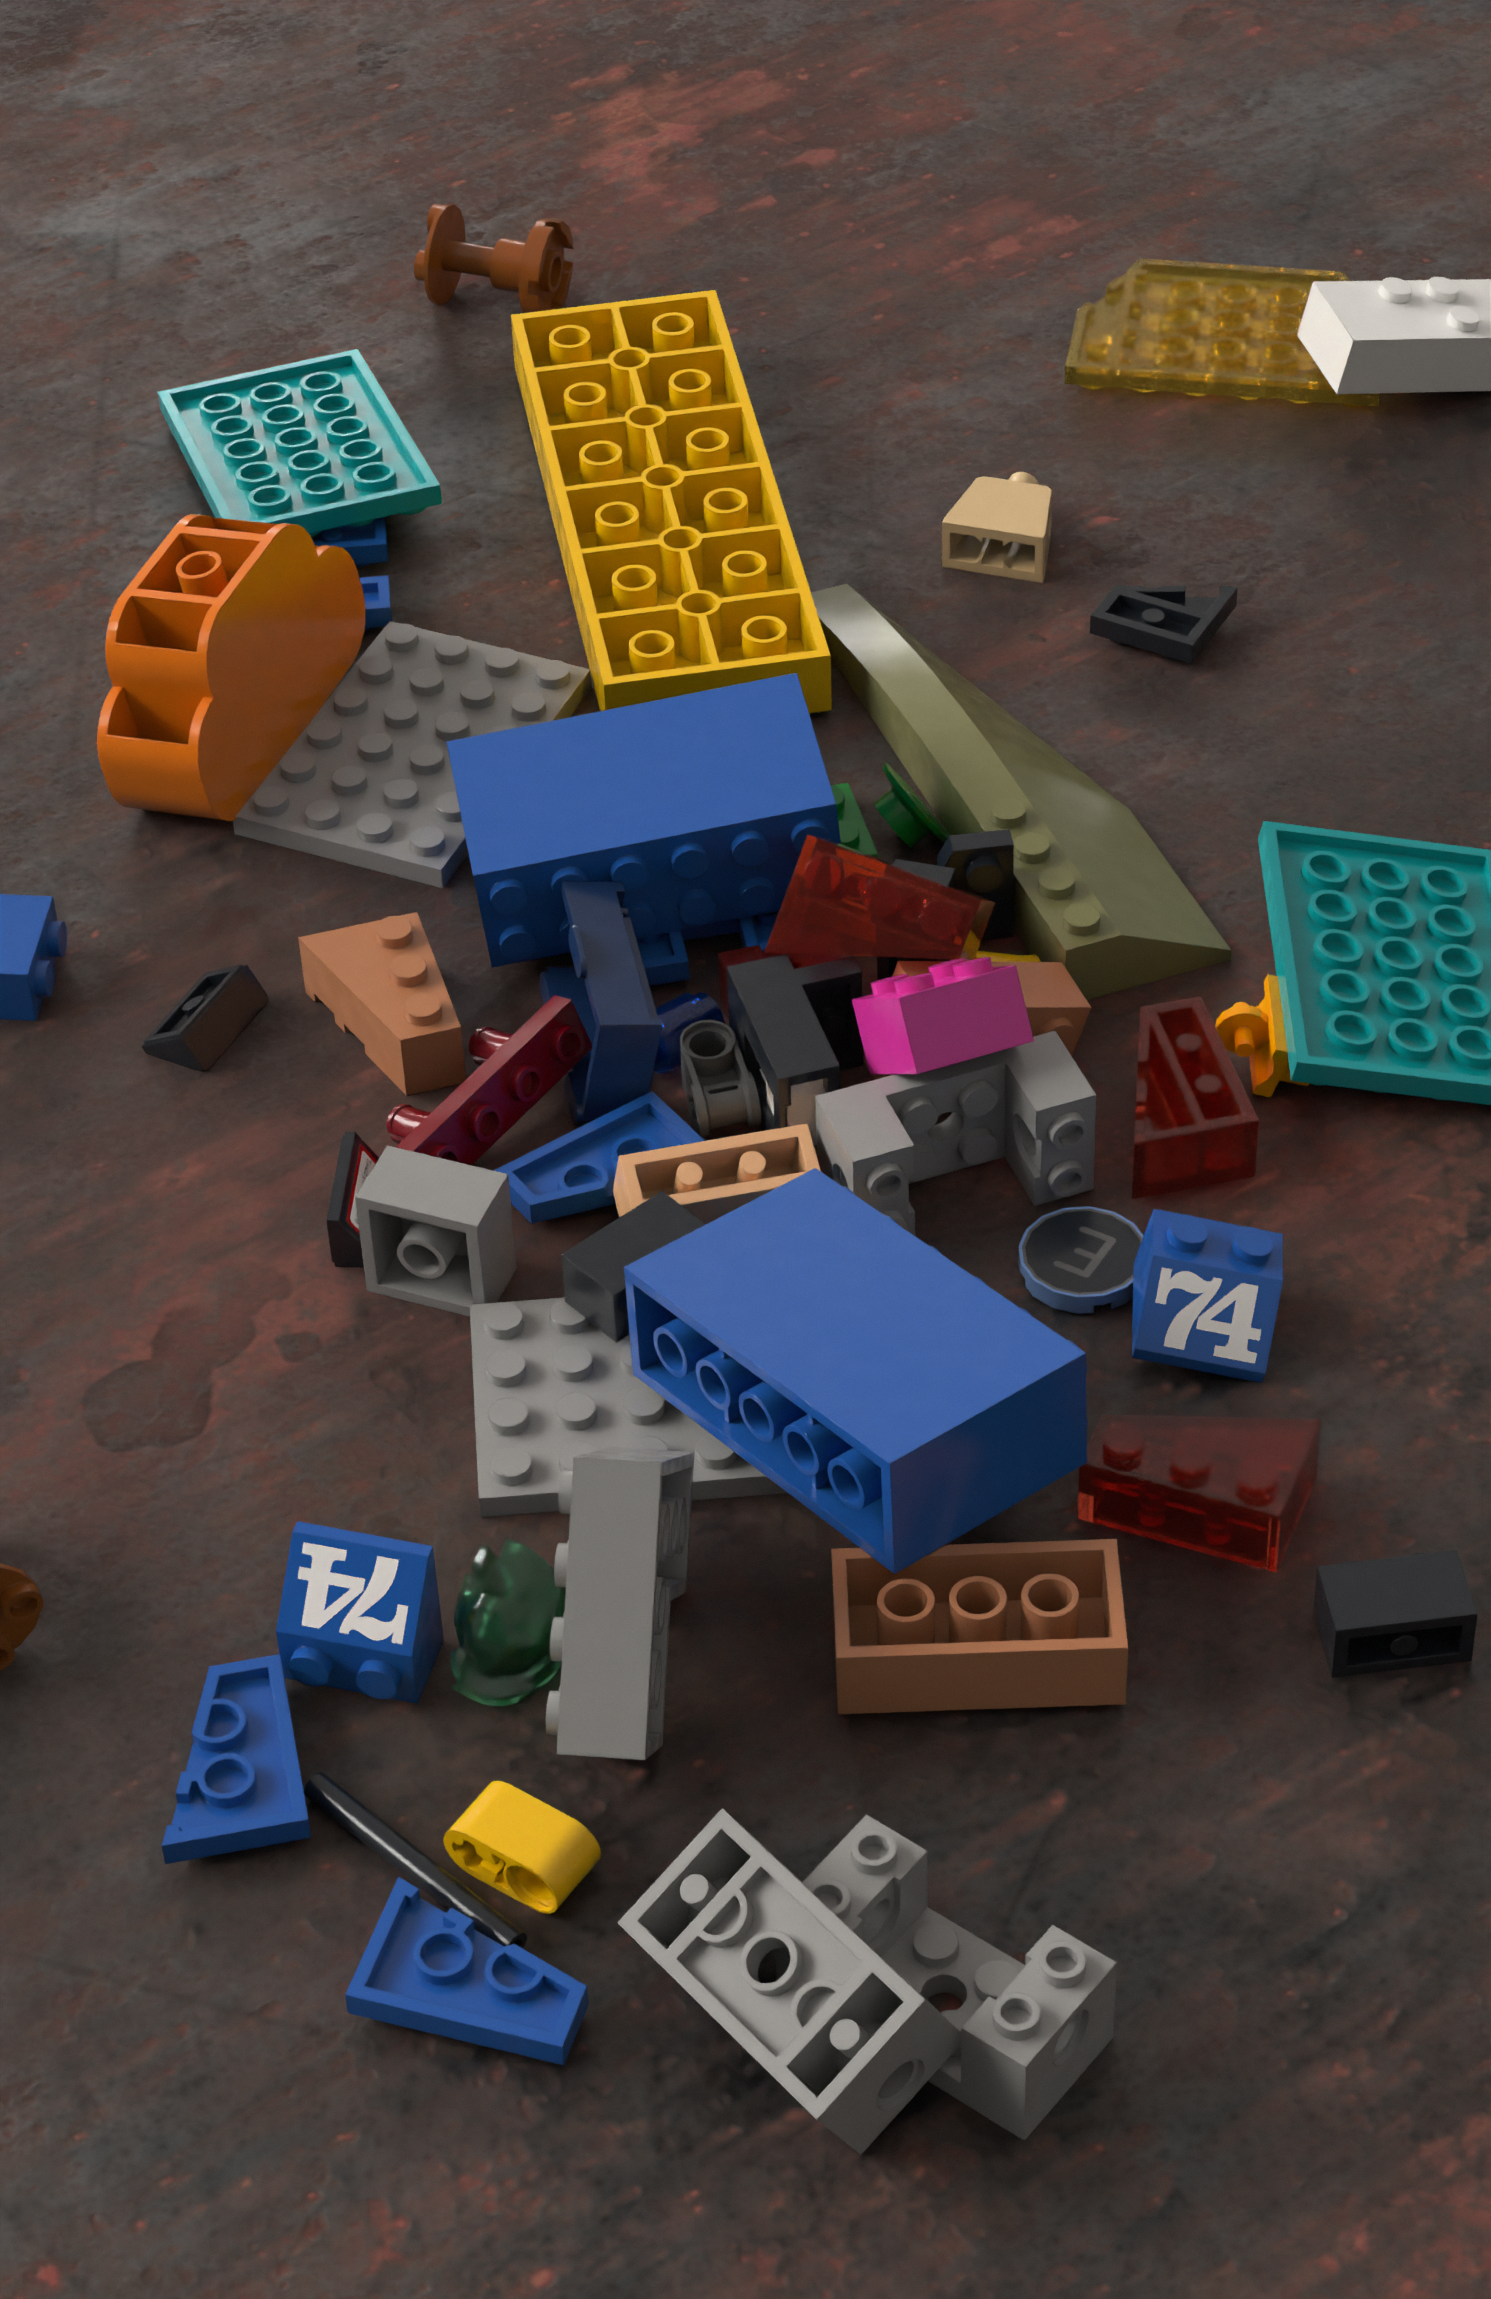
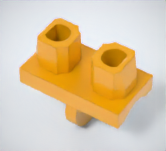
[1215,974,1309,1097]

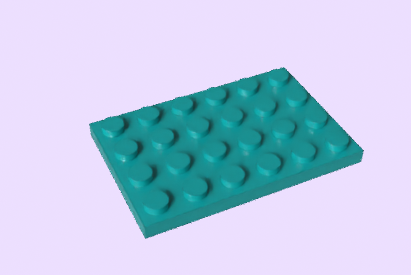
[158,349,442,537]
[1258,821,1491,1105]

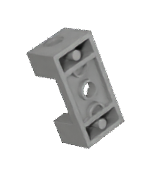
[815,1031,1096,1236]
[617,1808,961,2155]
[775,1815,1117,2141]

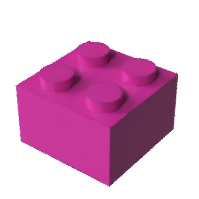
[852,957,1034,1074]

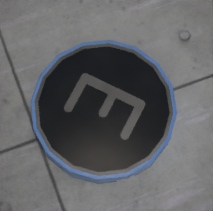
[1018,1206,1144,1314]

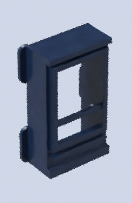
[539,881,662,1125]

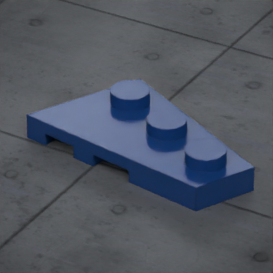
[494,1091,705,1224]
[162,1654,311,1864]
[345,1877,589,2065]

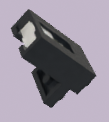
[727,954,864,1155]

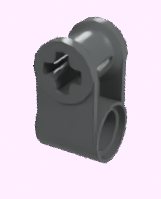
[680,1020,761,1138]

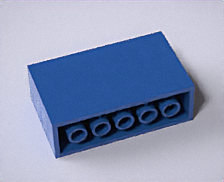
[446,673,848,968]
[624,1168,1088,1574]

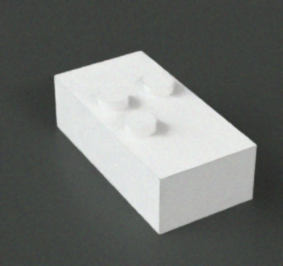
[1297,277,1491,394]

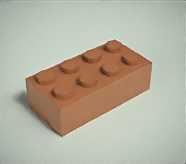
[831,1539,1128,1714]

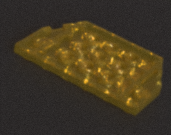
[1065,258,1380,407]

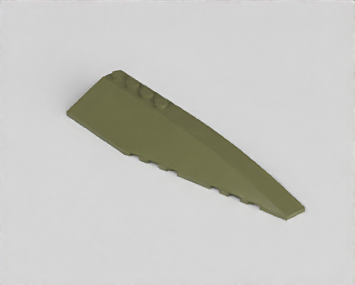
[811,584,1232,1000]

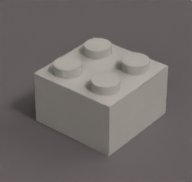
[355,1145,517,1316]

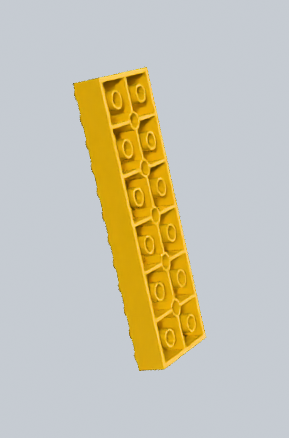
[511,290,832,714]

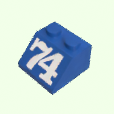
[1132,1209,1283,1383]
[276,1521,444,1704]

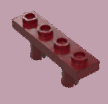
[386,995,593,1165]

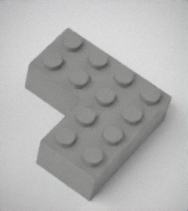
[546,1447,695,1760]

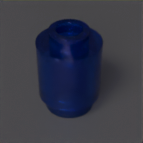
[654,992,725,1074]

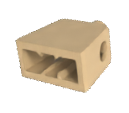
[942,472,1052,583]

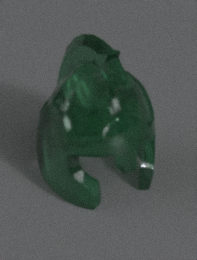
[450,1539,566,1707]

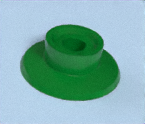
[874,762,950,848]

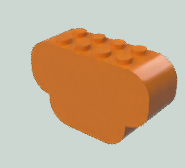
[97,514,366,821]

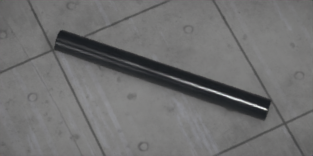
[304,1772,527,1949]

